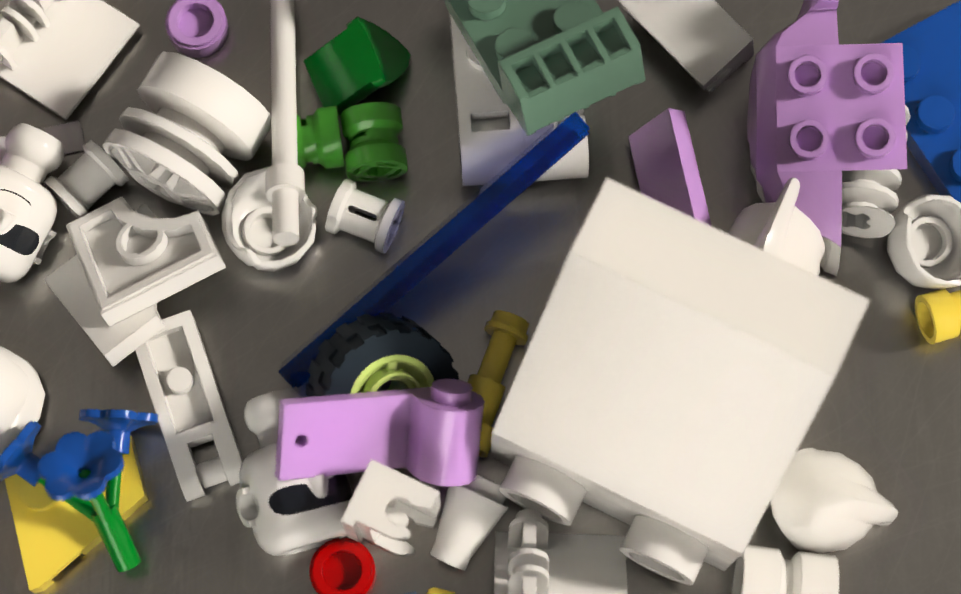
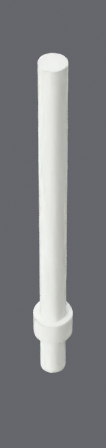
[265,0,305,246]

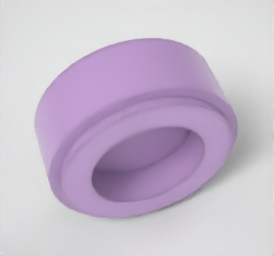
[165,0,229,58]

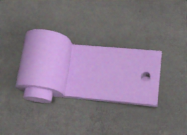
[275,379,484,487]

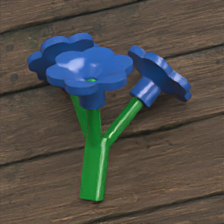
[0,409,159,572]

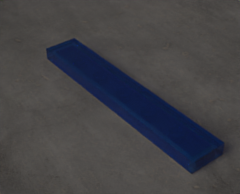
[278,112,590,388]

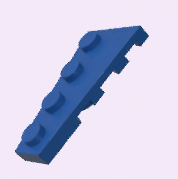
[881,0,961,203]

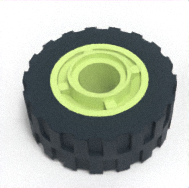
[306,312,459,397]

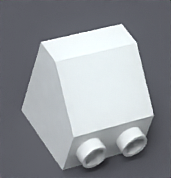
[491,178,870,585]

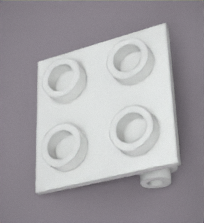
[0,0,139,120]
[494,509,628,594]

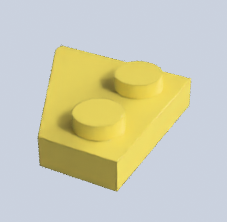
[5,435,149,593]

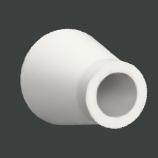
[430,474,509,571]

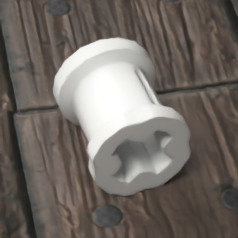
[43,140,129,219]
[325,179,405,254]

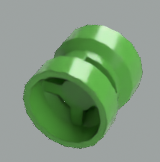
[340,102,408,182]
[297,105,345,170]

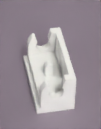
[618,0,754,93]
[340,459,442,556]

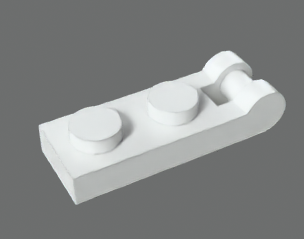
[135,310,244,502]

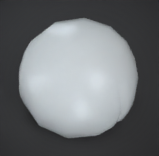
[221,167,317,272]
[887,194,961,290]

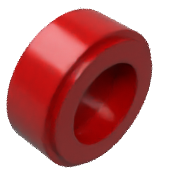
[309,538,376,594]

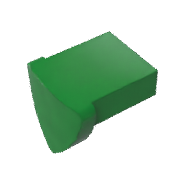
[303,16,411,115]

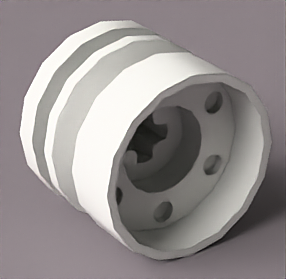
[102,51,271,216]

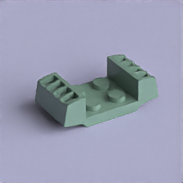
[444,0,646,136]

